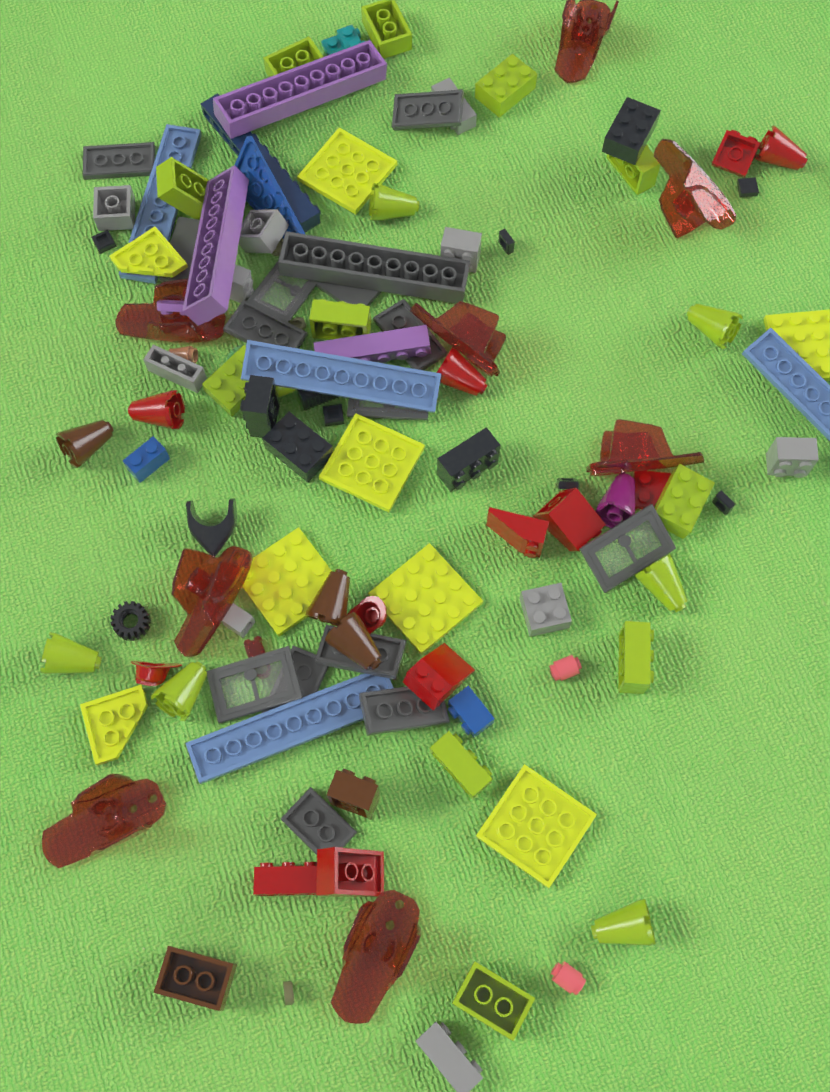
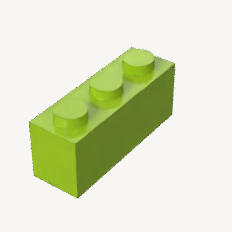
[429,731,492,800]

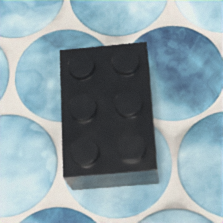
[602,97,661,165]
[240,375,280,438]
[262,412,333,482]
[437,427,501,492]

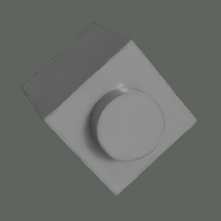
[221,603,255,638]

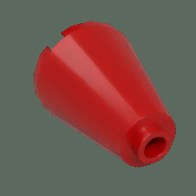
[754,125,808,170]
[437,347,488,396]
[128,390,185,429]

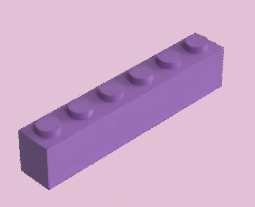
[314,325,431,363]

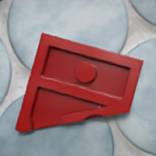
[633,470,671,510]

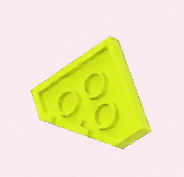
[109,227,188,277]
[80,685,148,766]

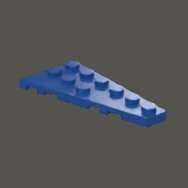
[235,136,306,239]

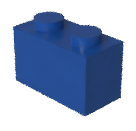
[123,436,170,483]
[448,686,495,738]

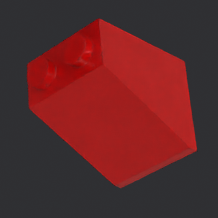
[533,488,606,552]

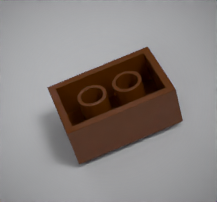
[327,769,380,820]
[153,946,237,1011]

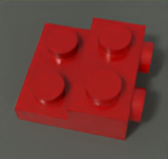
[711,130,760,178]

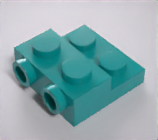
[321,25,365,56]

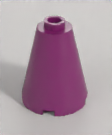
[595,473,635,528]

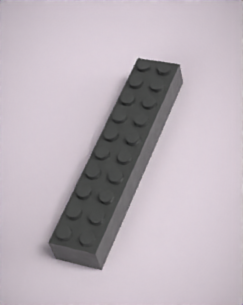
[278,231,470,304]

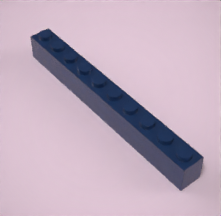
[200,93,321,233]

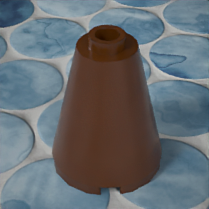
[56,420,114,468]
[305,569,350,627]
[325,612,382,671]

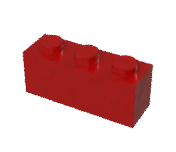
[253,862,317,896]

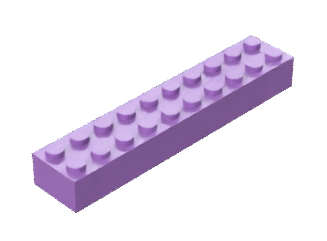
[213,40,387,139]
[182,165,249,326]

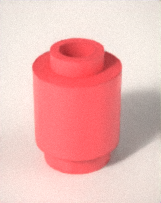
[549,655,582,681]
[551,961,586,995]

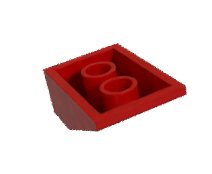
[486,507,549,558]
[403,643,475,711]
[317,847,384,897]

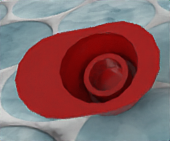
[347,596,387,634]
[131,661,182,686]

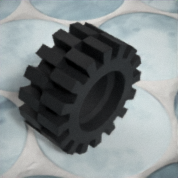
[110,601,151,641]

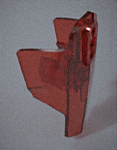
[555,0,619,83]
[654,139,736,238]
[115,278,226,343]
[410,301,506,377]
[586,419,704,476]
[171,546,253,658]
[42,774,167,868]
[331,890,421,1024]

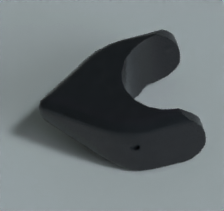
[186,498,237,558]

